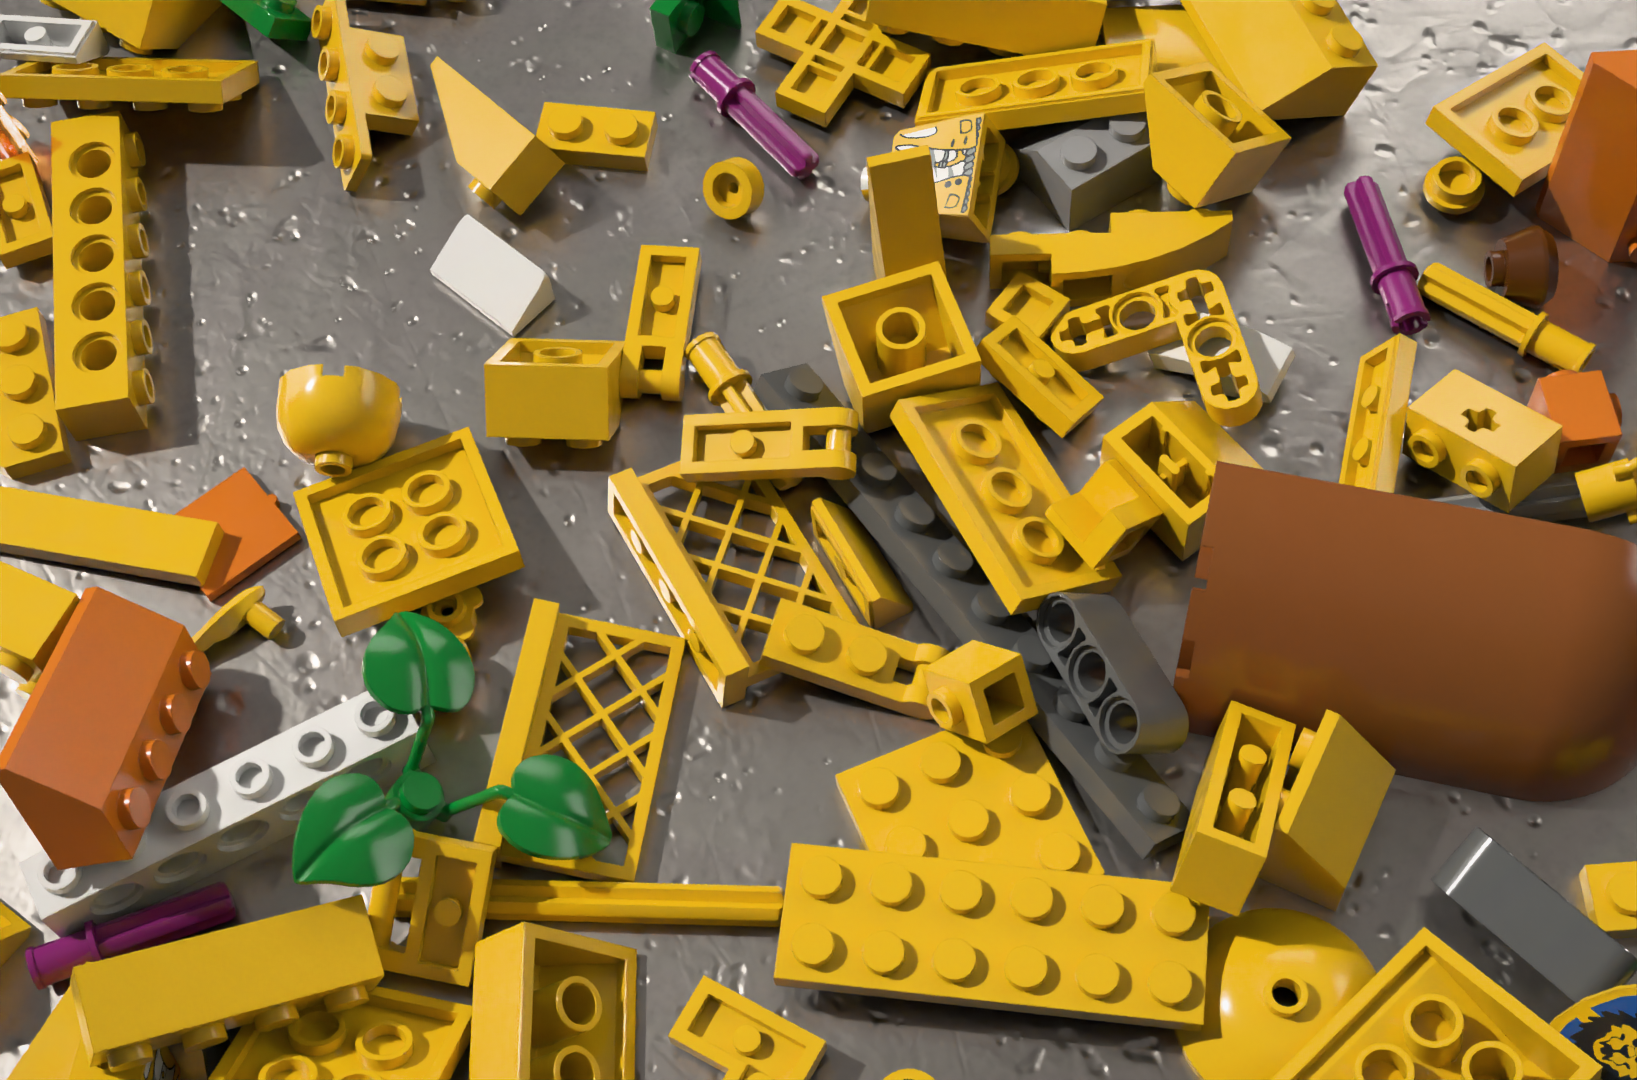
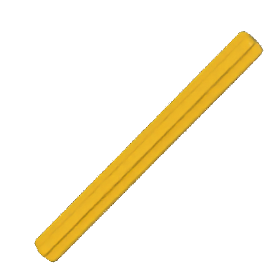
[395,877,785,927]

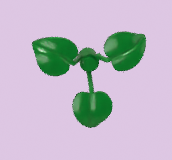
[292,611,612,888]

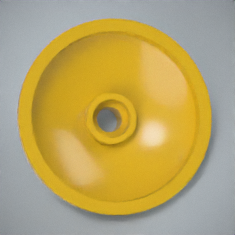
[1174,908,1377,1080]

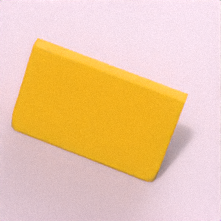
[810,498,913,630]

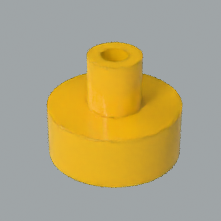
[703,157,764,219]

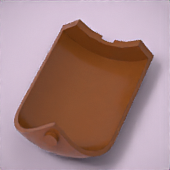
[1173,461,1637,802]

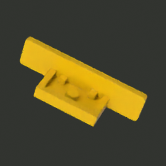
[311,0,419,192]

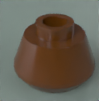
[1484,225,1559,309]

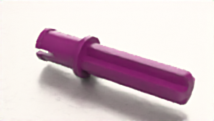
[689,50,819,180]
[1344,175,1431,336]
[25,882,236,990]

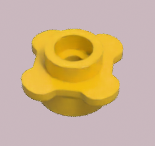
[420,586,483,643]

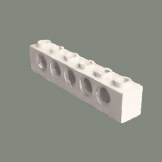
[19,690,437,938]

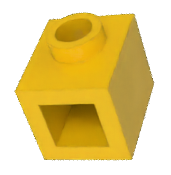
[922,640,1038,744]

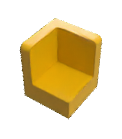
[1045,458,1163,570]

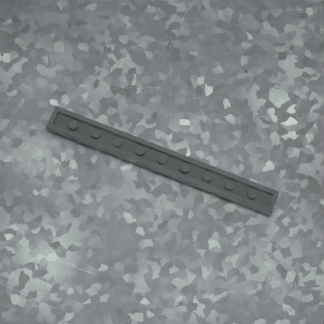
[753,363,1191,860]

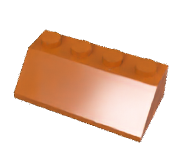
[1535,50,1637,263]
[0,586,212,870]

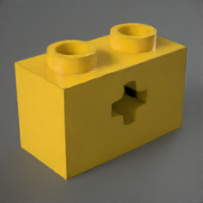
[1402,369,1563,513]

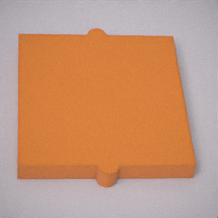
[174,467,302,602]

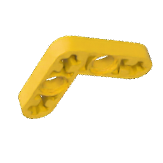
[1051,269,1263,427]

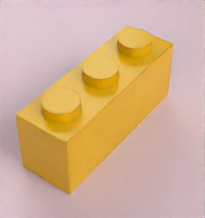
[1170,700,1296,917]

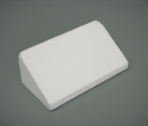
[0,14,110,64]
[430,214,555,337]

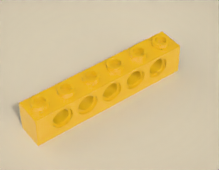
[51,110,155,441]

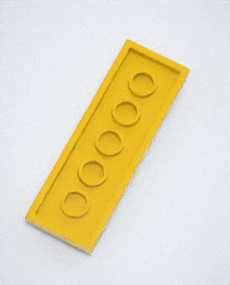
[773,843,1210,1032]

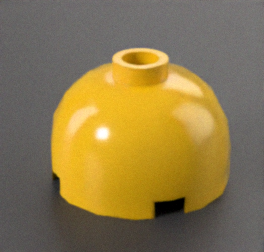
[276,364,402,477]

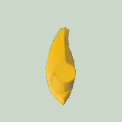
[192,586,285,652]

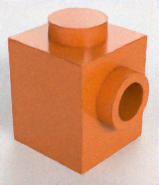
[1527,370,1623,474]

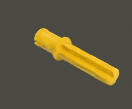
[1417,263,1597,373]
[684,332,803,491]

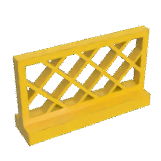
[607,461,859,708]
[473,598,686,882]

